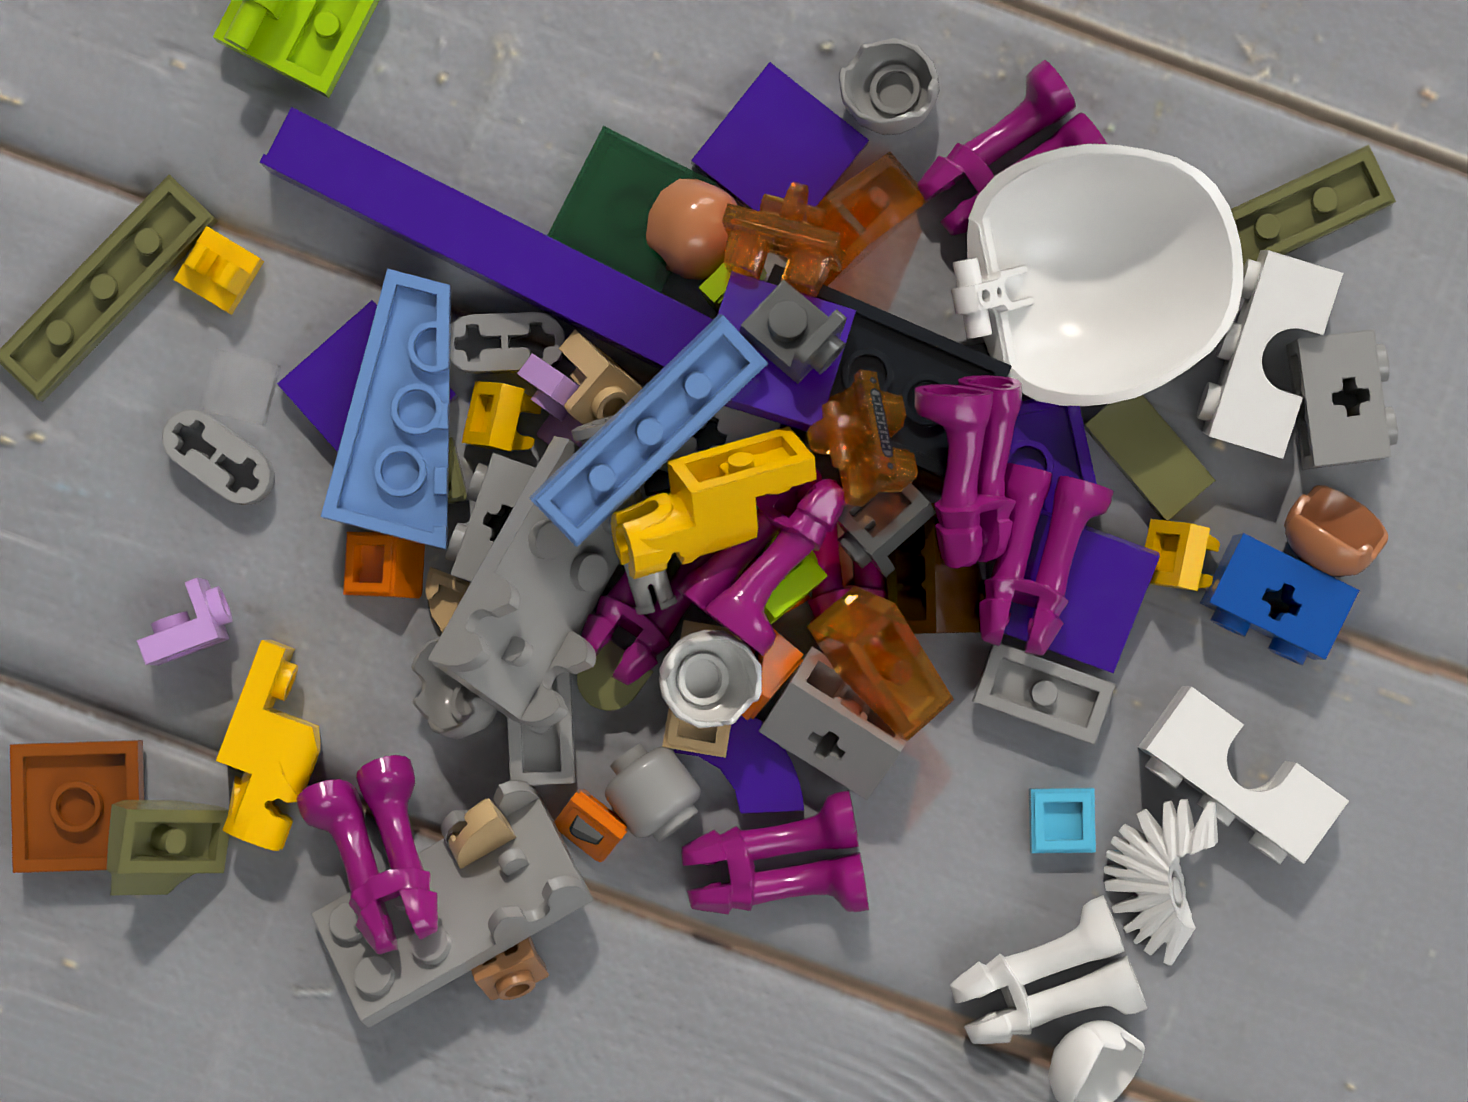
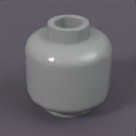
[605,743,700,842]

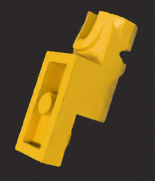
[611,426,817,579]
[216,640,321,851]

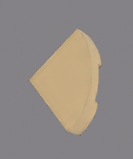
[426,567,471,633]
[449,798,517,869]

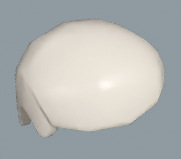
[659,629,762,728]
[1048,1020,1145,1102]

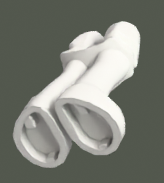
[950,895,1148,1044]

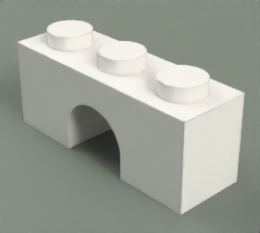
[1197,250,1343,459]
[1138,686,1349,864]

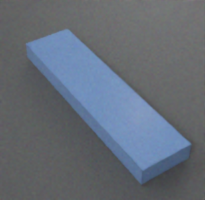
[529,314,768,547]

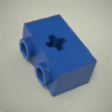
[1200,533,1360,665]

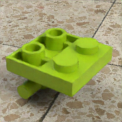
[213,0,380,98]

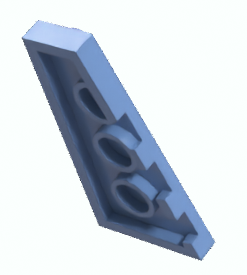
[321,268,451,550]

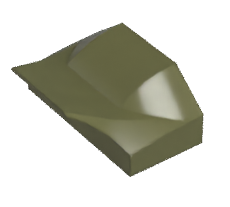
[107,800,229,896]

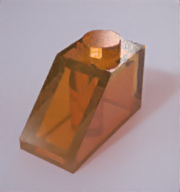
[784,151,928,286]
[807,586,954,741]

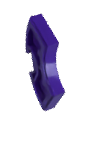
[673,715,804,814]

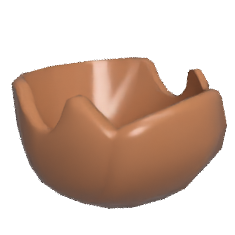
[646,179,745,280]
[1284,485,1388,578]

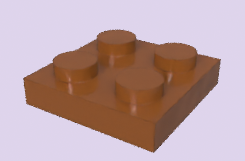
[10,740,144,873]

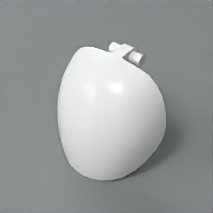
[951,144,1244,406]

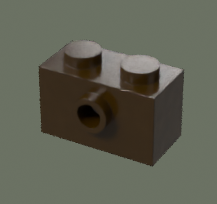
[887,503,986,635]

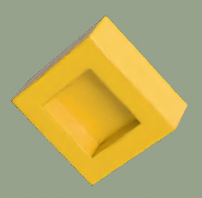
[173,226,264,315]
[461,381,542,451]
[1145,519,1220,591]

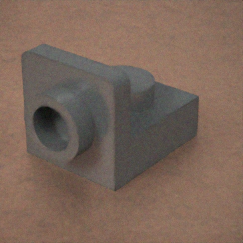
[739,279,847,384]
[837,461,936,577]

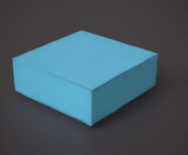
[1029,787,1096,853]

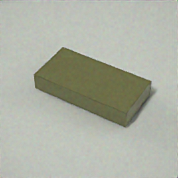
[1084,395,1216,521]

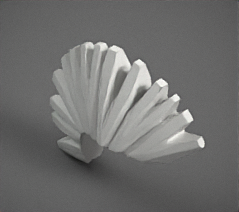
[1104,799,1218,966]

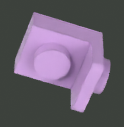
[517,353,583,448]
[137,577,232,666]

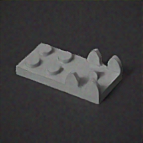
[427,436,620,728]
[311,780,594,1028]

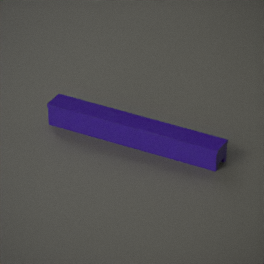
[259,107,713,370]

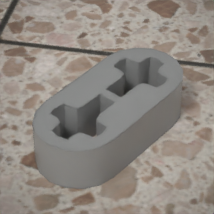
[450,312,566,374]
[162,409,275,505]

